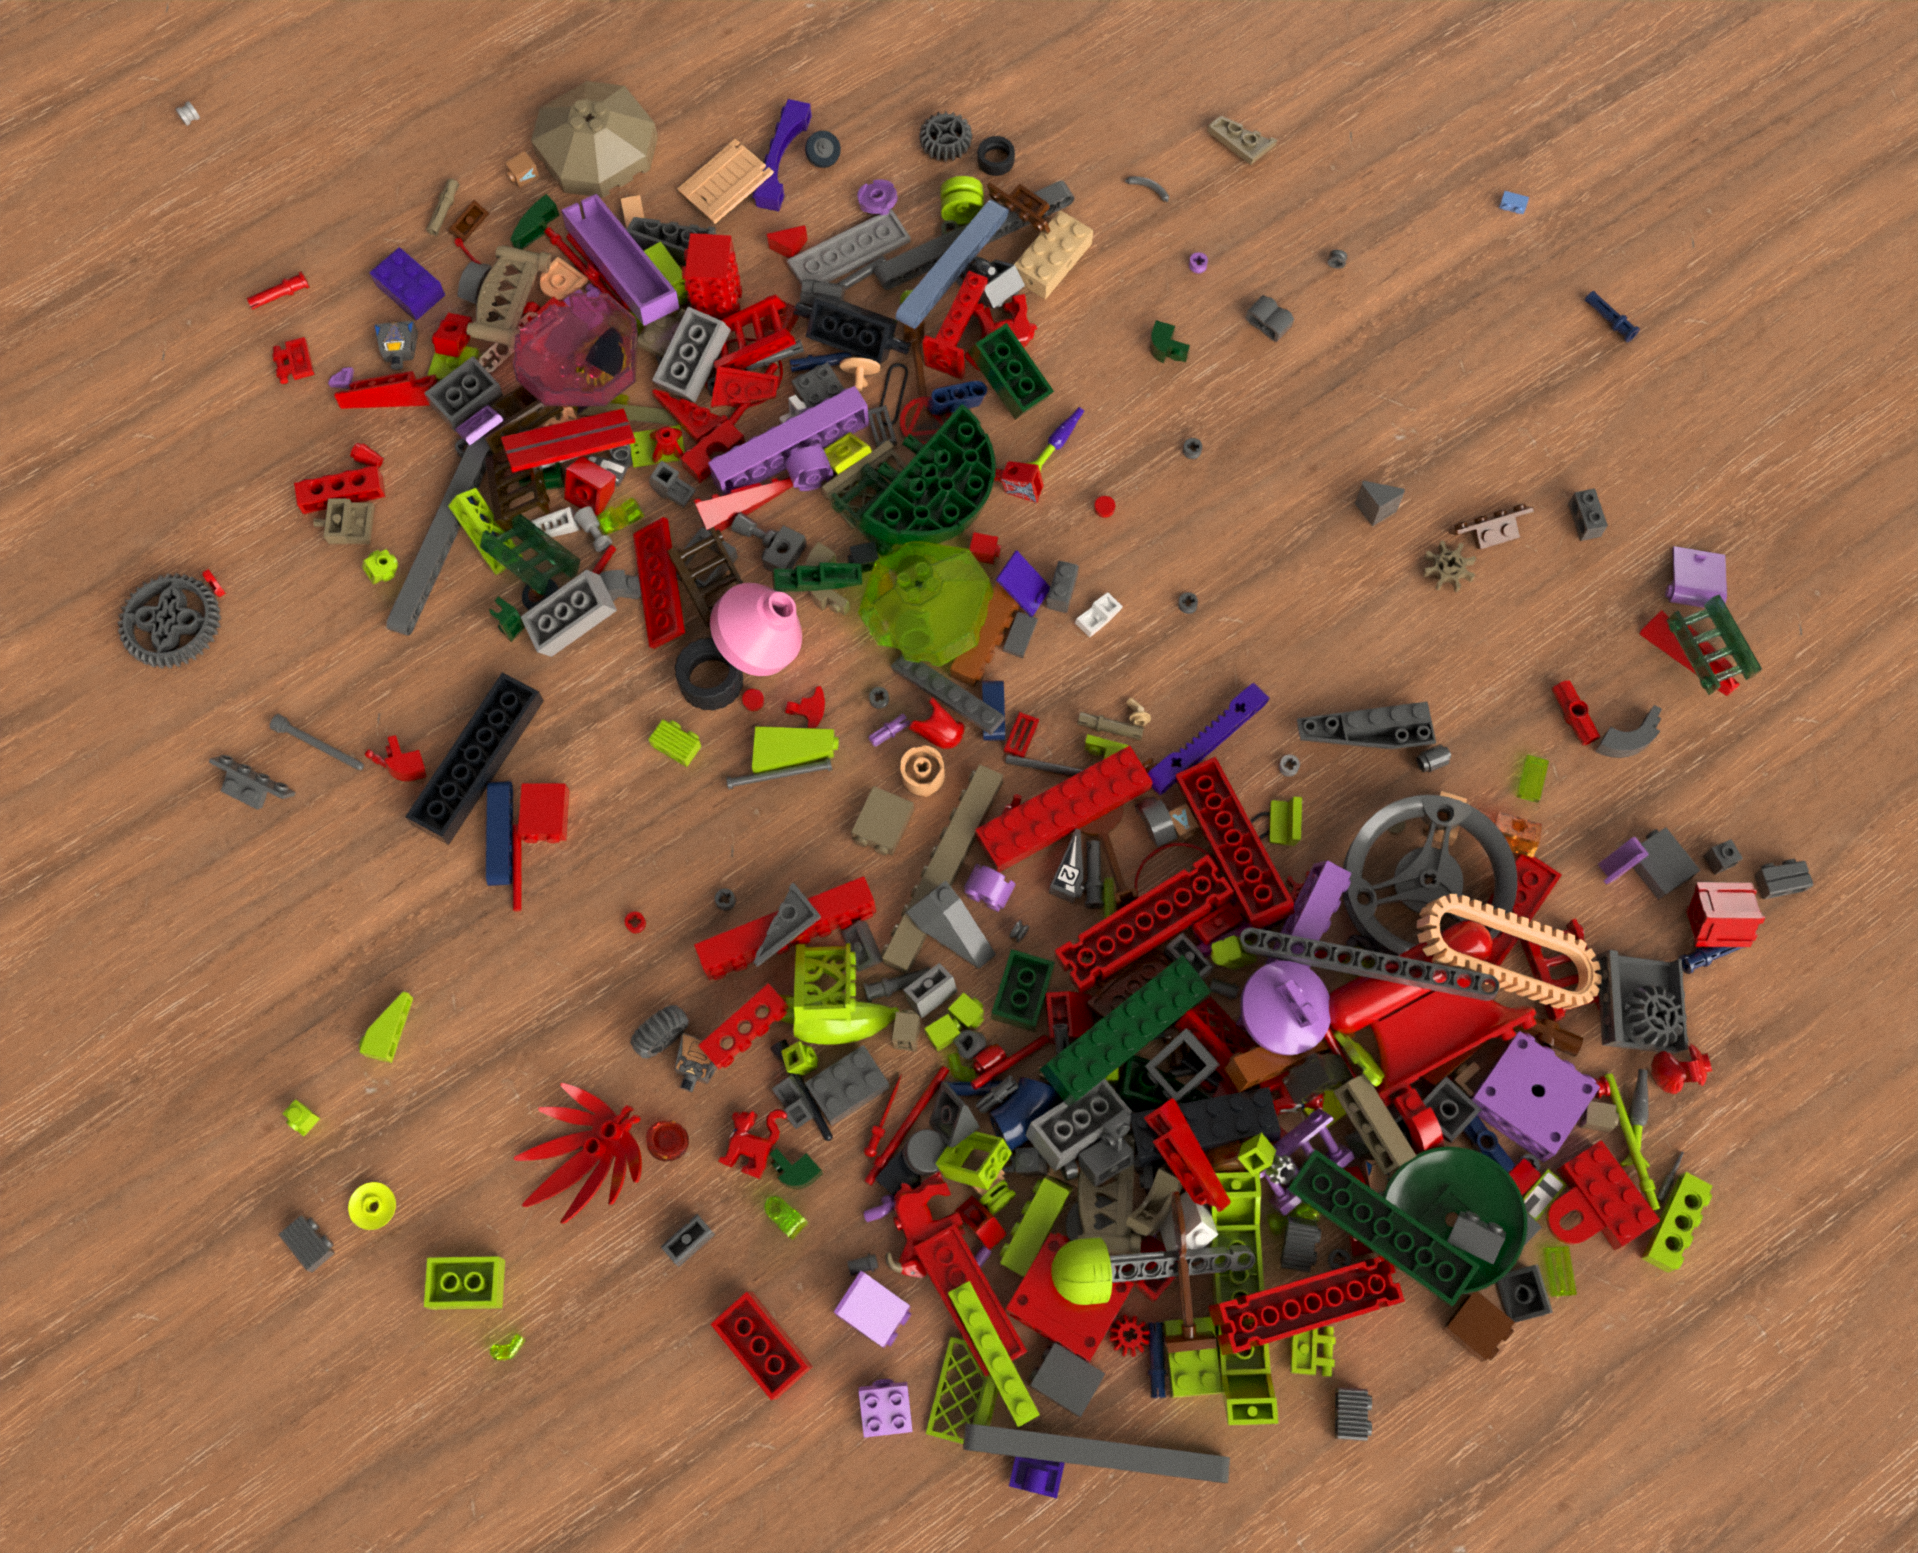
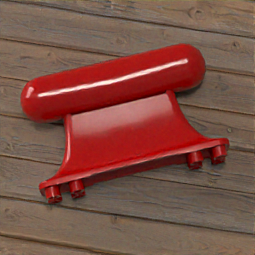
[1329,919,1537,1106]

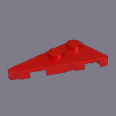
[652,389,728,443]

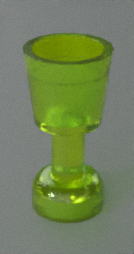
[1267,1202,1320,1236]

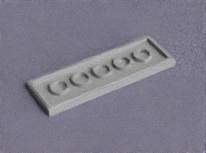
[787,209,911,286]

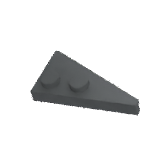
[753,883,821,967]

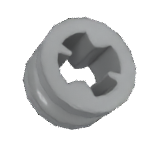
[1279,755,1300,777]

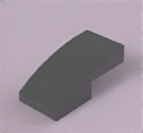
[772,1074,814,1129]

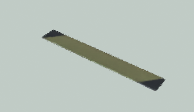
[577,400,681,426]

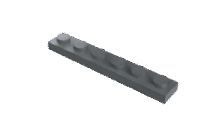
[891,651,1005,735]

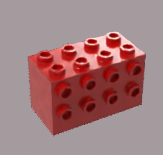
[682,233,743,320]

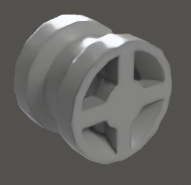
[175,101,200,126]

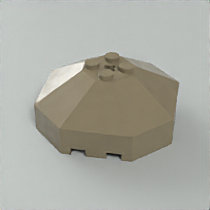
[531,81,658,198]

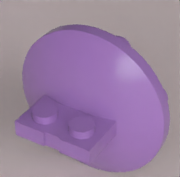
[1240,961,1331,1055]

